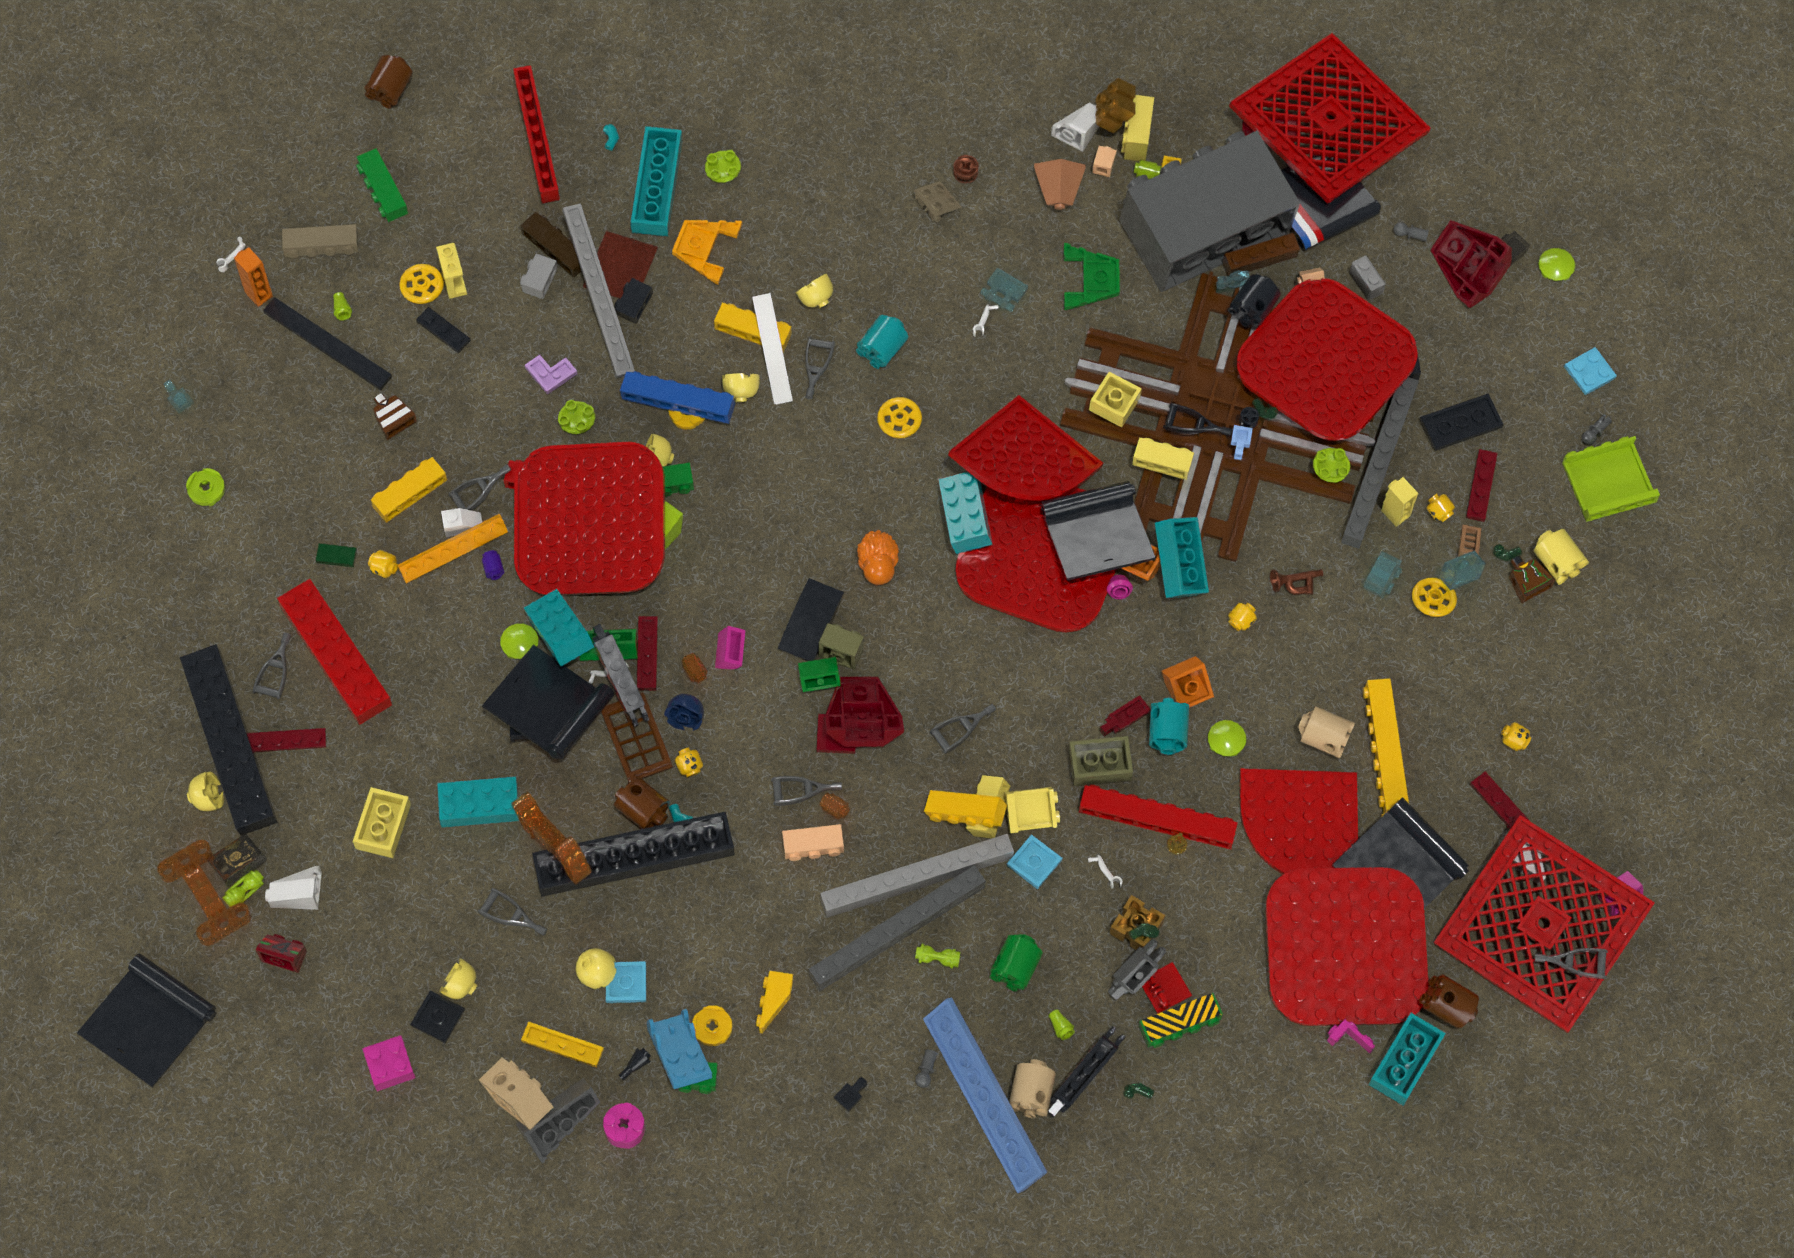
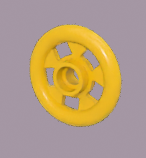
[399,264,444,304]
[877,397,922,438]
[1412,578,1457,617]

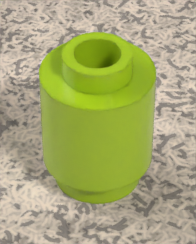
[1133,159,1161,179]

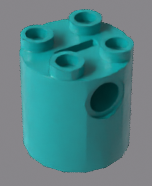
[855,315,909,369]
[1149,698,1189,755]

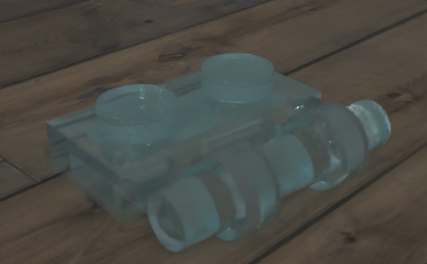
[980,268,1028,312]

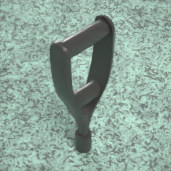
[805,337,835,399]
[448,464,512,511]
[253,633,291,699]
[930,704,996,754]
[771,776,842,806]
[478,888,547,936]
[1535,948,1608,979]

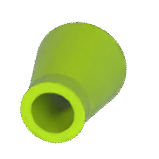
[333,292,352,320]
[1049,1010,1075,1040]

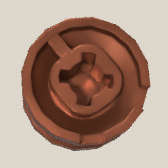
[953,155,979,184]

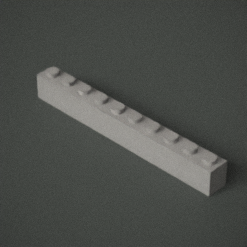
[820,834,1014,918]

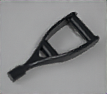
[1163,403,1232,436]

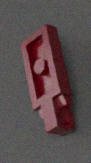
[1099,695,1151,737]

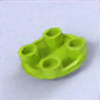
[705,150,741,183]
[1539,248,1575,281]
[558,400,595,434]
[1313,448,1350,483]
[500,624,538,659]
[1208,720,1246,756]

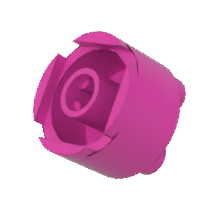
[603,1103,645,1148]

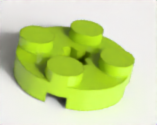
[186,468,225,506]

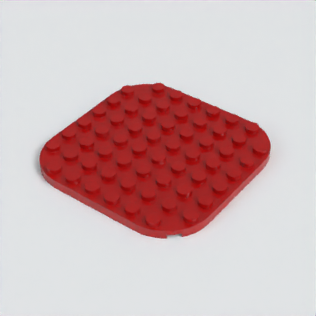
[1237,278,1418,440]
[514,442,665,596]
[956,486,1117,632]
[1265,867,1429,1026]

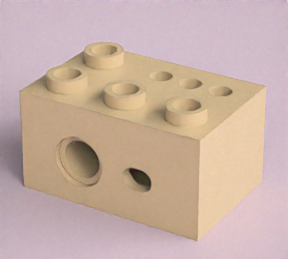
[479,1058,553,1130]

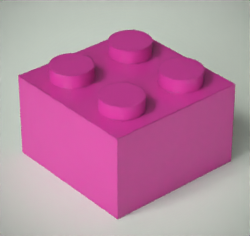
[362,1035,415,1091]

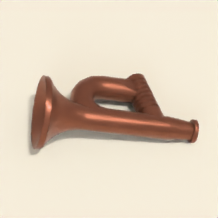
[1270,569,1323,595]

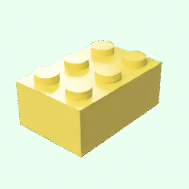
[1121,95,1154,161]
[353,787,411,858]

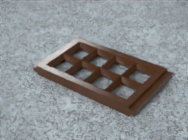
[601,692,673,781]

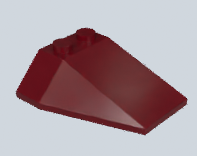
[1431,220,1512,308]
[825,677,904,747]

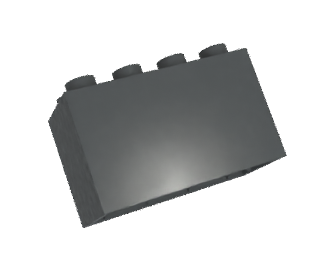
[1120,131,1300,292]

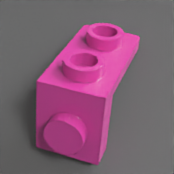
[1327,1020,1375,1053]

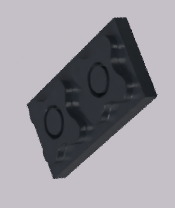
[1419,393,1504,451]

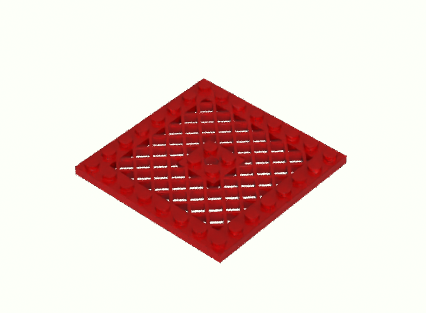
[1229,33,1431,203]
[1433,815,1655,1033]

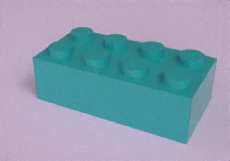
[939,472,992,554]
[1155,517,1209,598]
[524,589,594,666]
[437,777,520,828]
[1369,1013,1446,1106]

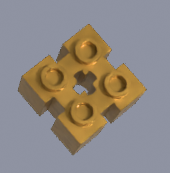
[1095,78,1136,133]
[1109,895,1165,950]

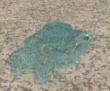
[1216,271,1249,289]

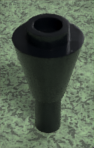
[619,1048,651,1080]

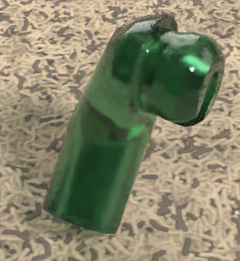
[1252,398,1278,420]
[1123,1083,1154,1099]

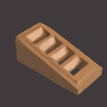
[1457,525,1481,565]

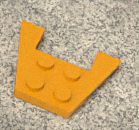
[672,220,742,285]

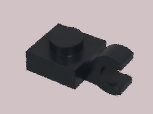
[834,1076,868,1112]

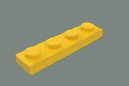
[521,1022,604,1068]

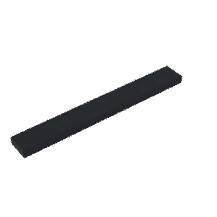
[263,297,392,391]

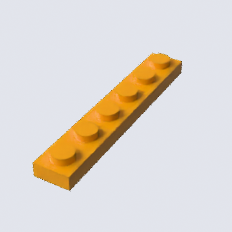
[397,514,508,583]

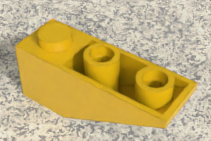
[756,971,793,1033]

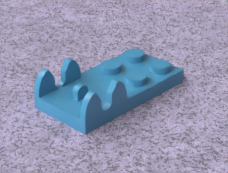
[647,1009,712,1089]

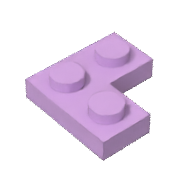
[525,355,577,395]

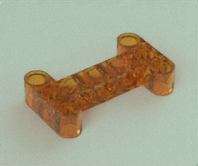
[511,791,592,884]
[157,840,252,946]

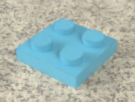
[1564,347,1617,395]
[1007,834,1062,889]
[606,961,646,1003]

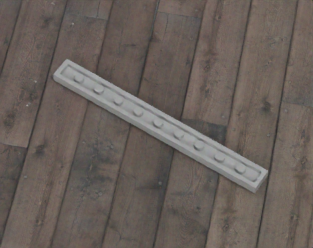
[562,203,635,378]

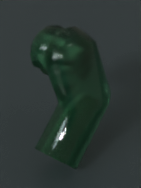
[1493,544,1522,561]
[1129,923,1160,940]

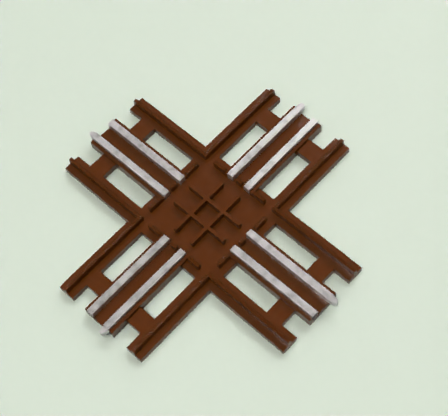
[1060,271,1375,562]

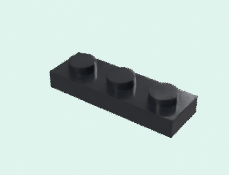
[416,307,471,354]

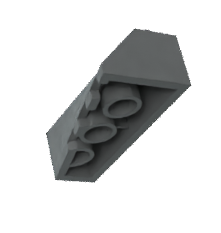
[516,1078,600,1163]

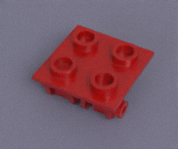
[1142,962,1192,1014]

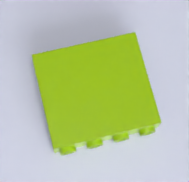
[1562,436,1660,522]

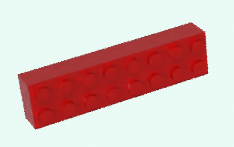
[277,579,392,725]

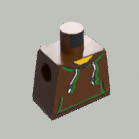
[1509,556,1555,604]

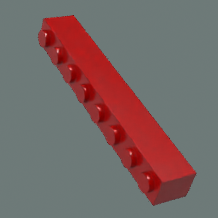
[513,65,560,203]
[1079,785,1238,850]

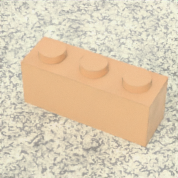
[782,824,844,861]

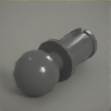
[1393,222,1429,242]
[1582,414,1612,445]
[915,1049,938,1088]

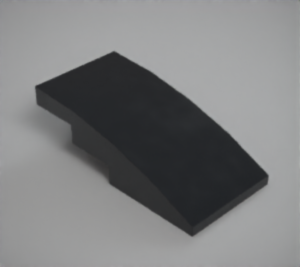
[778,578,844,661]

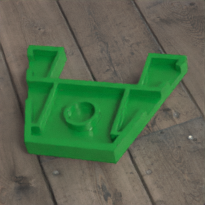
[1064,243,1120,310]

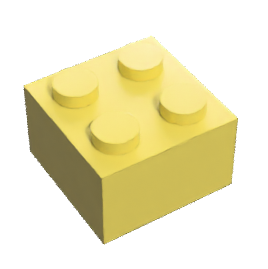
[1089,372,1142,427]

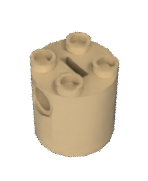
[1298,706,1355,758]
[1009,1059,1056,1118]

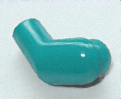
[603,124,619,151]
[669,804,693,822]

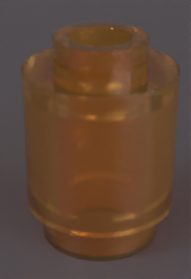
[682,653,708,683]
[820,793,850,819]

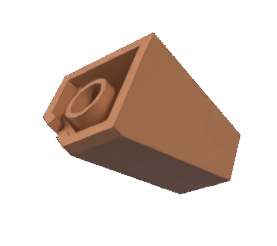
[1034,159,1085,210]

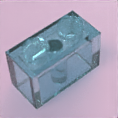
[1439,550,1486,590]
[1363,551,1403,598]

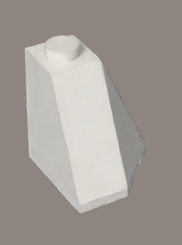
[1051,103,1099,152]
[265,866,322,910]

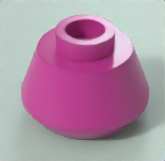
[1107,575,1133,599]

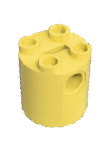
[1534,529,1589,585]

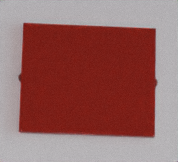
[583,231,658,298]

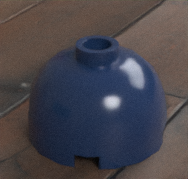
[664,694,704,731]

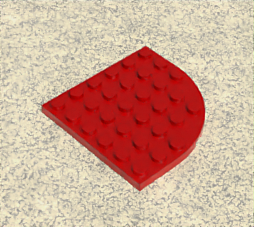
[948,395,1104,500]
[1240,768,1358,874]

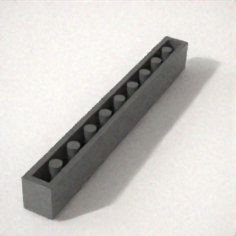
[1341,377,1419,549]
[809,865,986,991]

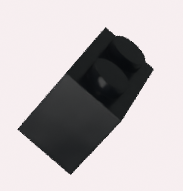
[614,278,653,324]

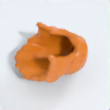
[857,530,899,585]

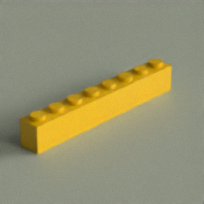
[1363,679,1409,817]

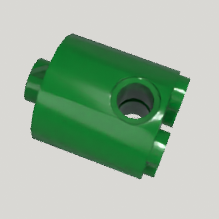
[989,934,1043,992]

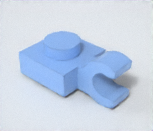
[1231,425,1253,460]

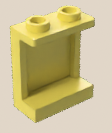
[436,243,467,299]
[1005,787,1060,833]

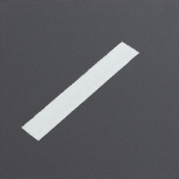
[752,293,793,404]

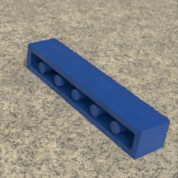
[620,371,735,424]

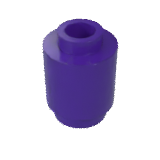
[482,550,504,580]

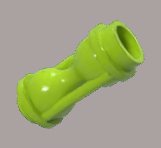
[222,869,264,909]
[915,944,961,969]

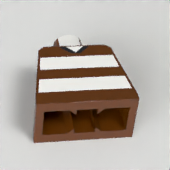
[373,394,417,440]

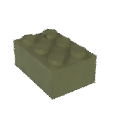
[1069,736,1133,786]

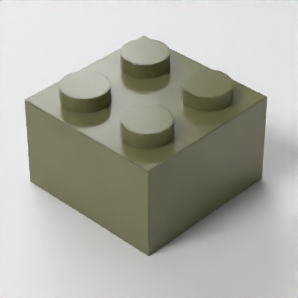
[819,623,864,670]

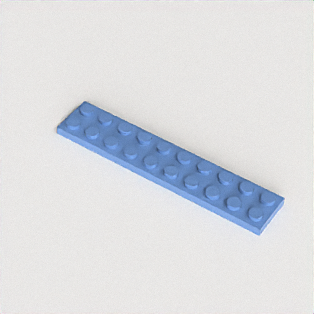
[923,998,1047,1193]

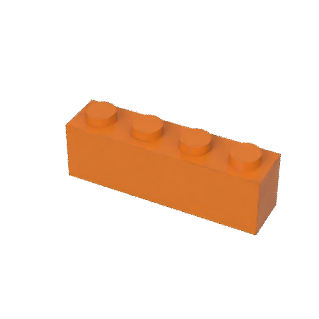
[234,247,273,307]

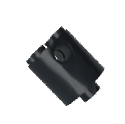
[1228,274,1281,328]

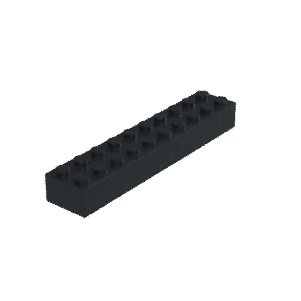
[180,644,278,836]
[532,811,735,897]

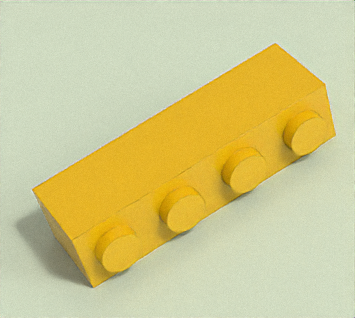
[714,303,792,353]
[371,457,447,523]
[924,790,1007,828]

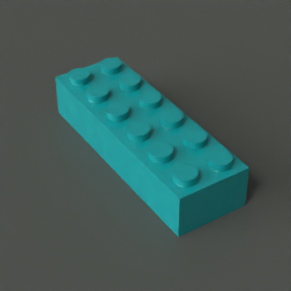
[631,126,682,236]

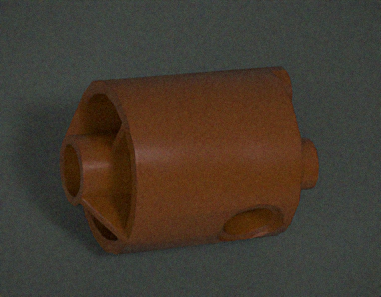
[365,55,413,109]
[614,775,670,829]
[1419,974,1479,1029]

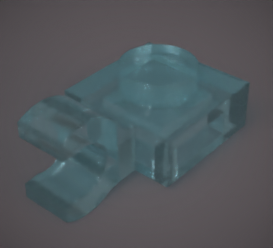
[164,380,194,414]

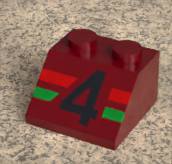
[256,934,307,973]

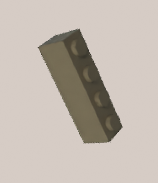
[282,224,359,258]

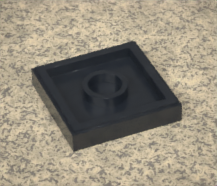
[410,990,465,1044]

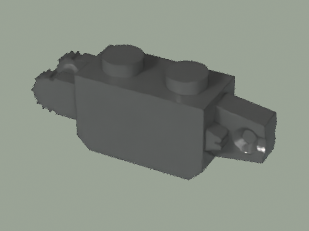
[1108,939,1166,1000]

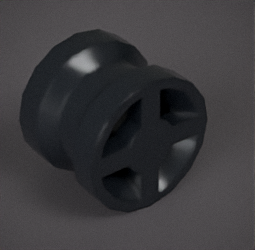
[1239,407,1259,429]

